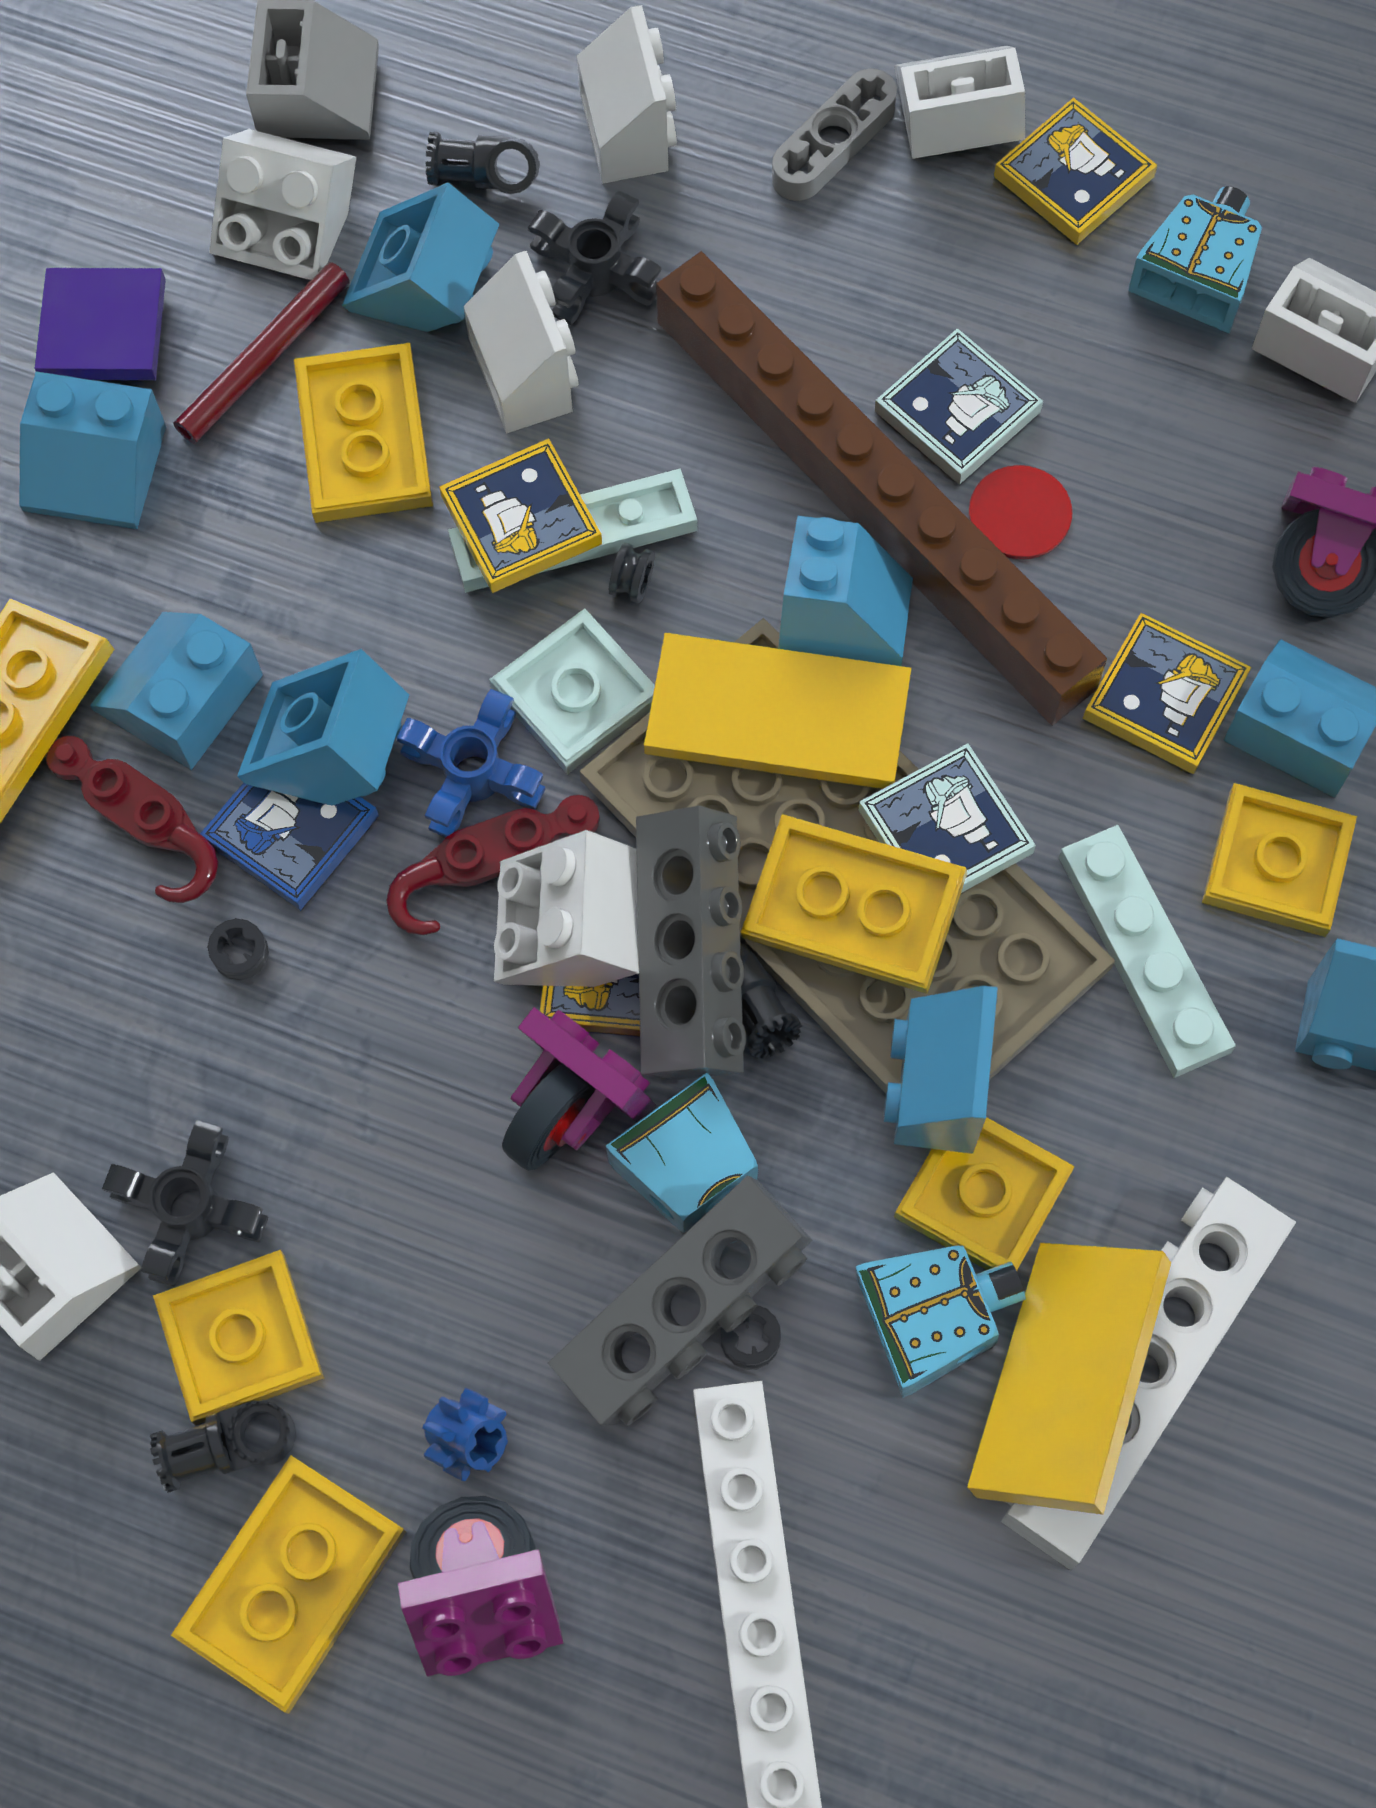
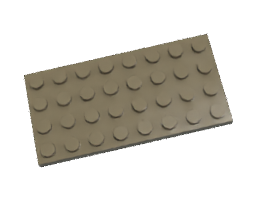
[580,618,1115,1093]

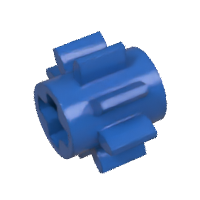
[422,1388,508,1481]

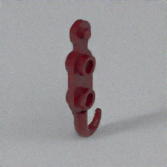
[46,736,218,903]
[386,795,600,935]

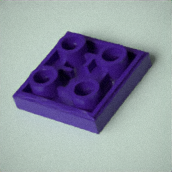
[34,268,166,380]

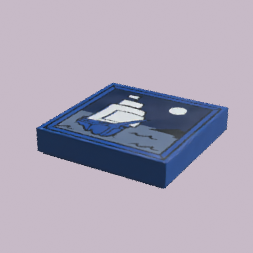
[200,782,379,911]

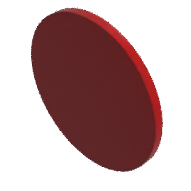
[969,465,1072,559]

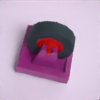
[1272,467,1376,618]
[502,1007,657,1171]
[398,1496,564,1677]

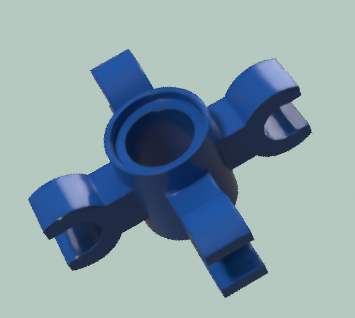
[396,689,545,837]

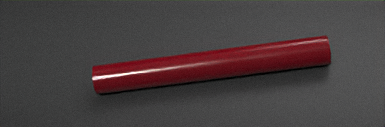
[173,262,350,444]

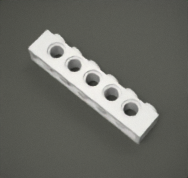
[1001,1177,1296,1570]
[693,1381,822,1808]

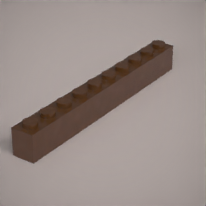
[656,251,1107,726]

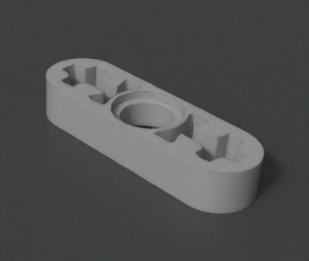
[772,69,897,201]

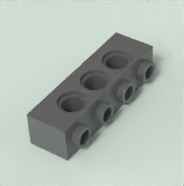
[636,805,746,1080]
[548,1175,813,1426]

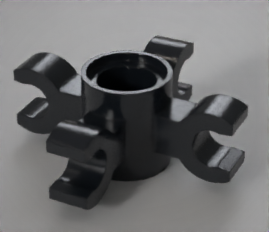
[528,191,661,325]
[102,1120,269,1287]

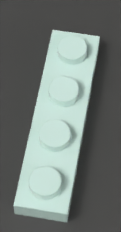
[448,469,697,593]
[1059,825,1236,1078]

